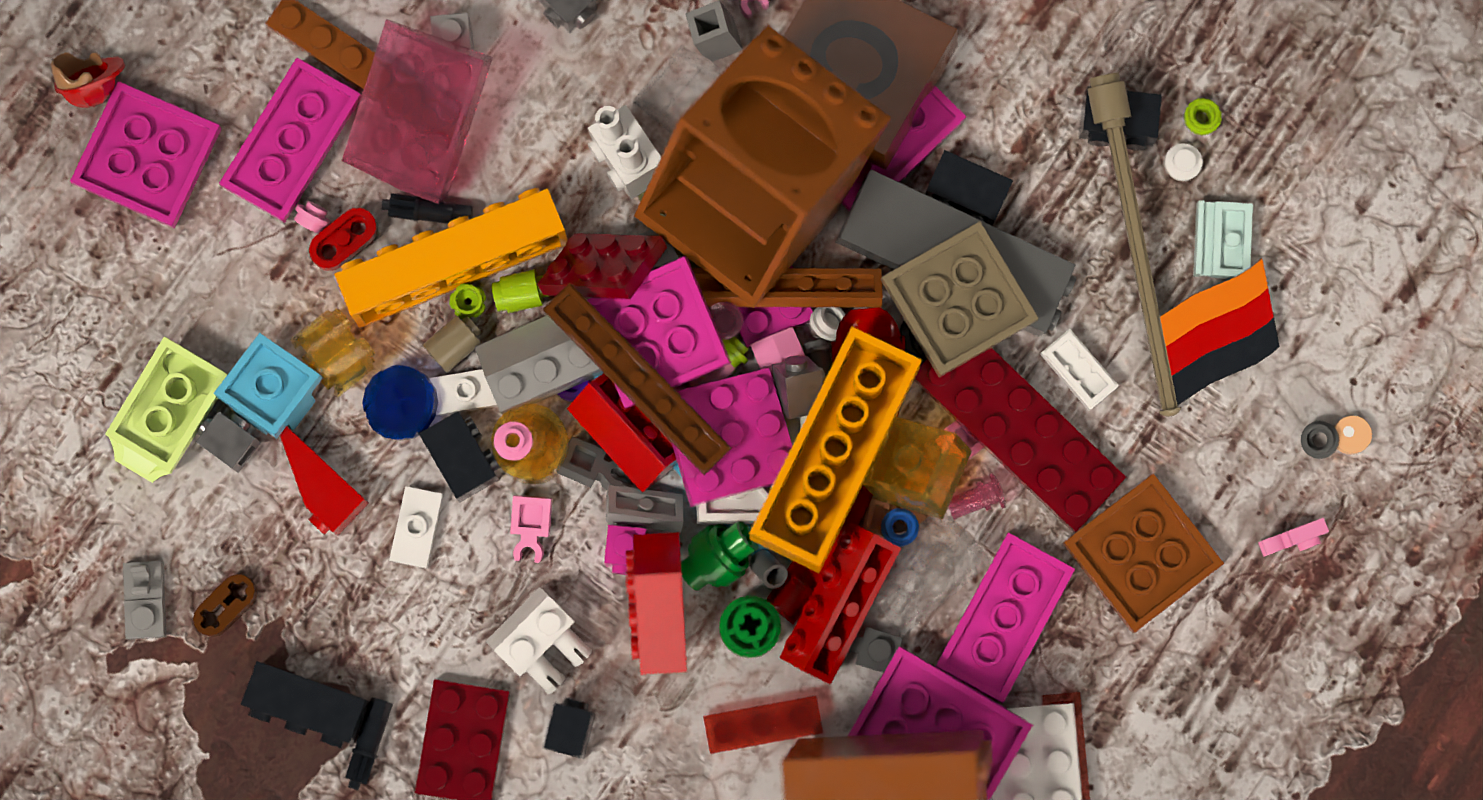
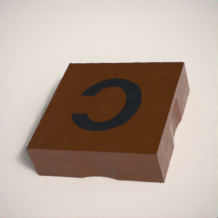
[784,0,958,170]

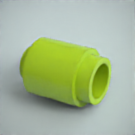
[491,269,549,314]

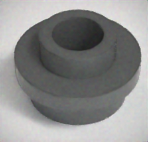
[1301,421,1339,459]

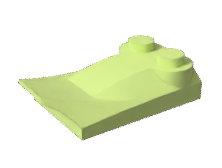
[105,337,228,483]

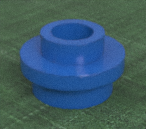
[881,508,919,547]

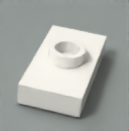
[1040,329,1119,411]
[425,369,497,417]
[389,486,444,569]

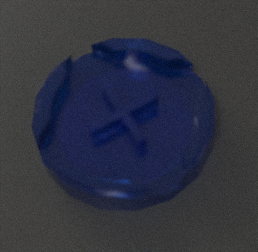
[362,365,438,441]

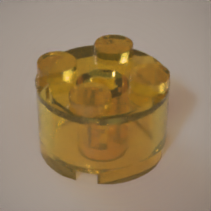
[290,308,376,398]
[491,404,569,485]

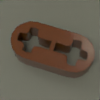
[193,574,258,637]

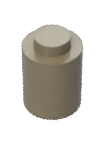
[422,315,482,373]

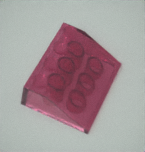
[342,19,493,204]

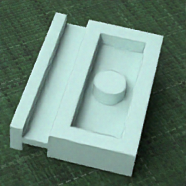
[1193,200,1253,279]

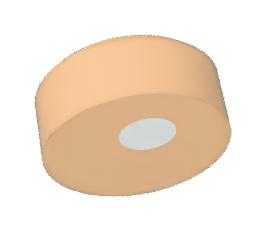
[1334,416,1372,455]

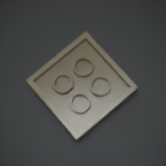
[881,221,1039,377]

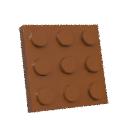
[1062,473,1224,633]

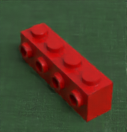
[779,522,901,685]

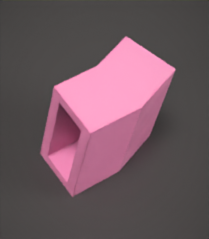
[750,327,806,382]

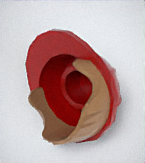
[51,52,125,108]

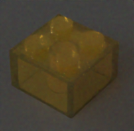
[863,417,972,520]

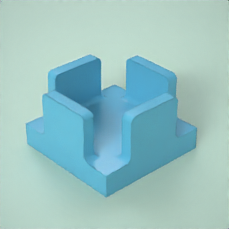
[214,333,322,439]

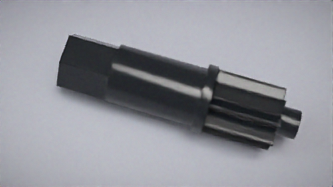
[381,193,473,224]
[345,697,393,791]

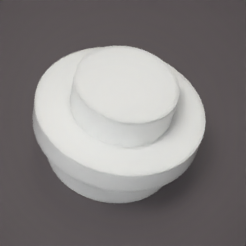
[1164,143,1202,181]
[810,307,845,341]

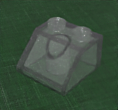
[633,45,723,134]

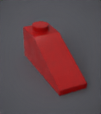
[280,426,369,536]

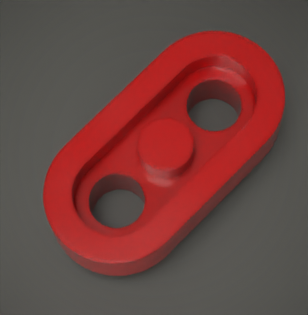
[309,208,378,271]

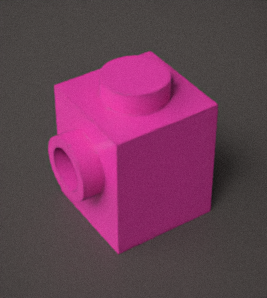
[604,525,647,575]

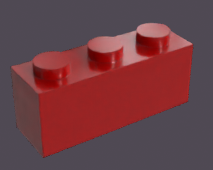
[567,373,677,493]

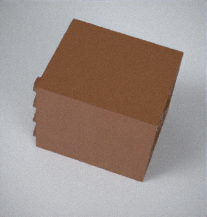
[634,24,891,308]
[781,730,992,800]

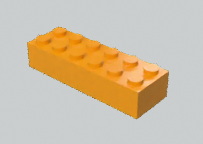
[334,188,567,328]
[750,327,921,573]

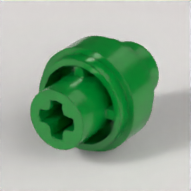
[681,521,759,591]
[719,596,781,658]

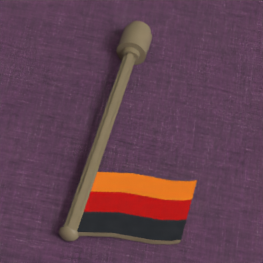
[1087,73,1280,417]

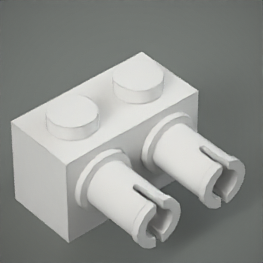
[588,105,661,200]
[485,587,592,694]

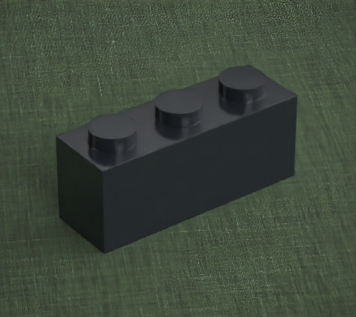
[240,661,369,749]

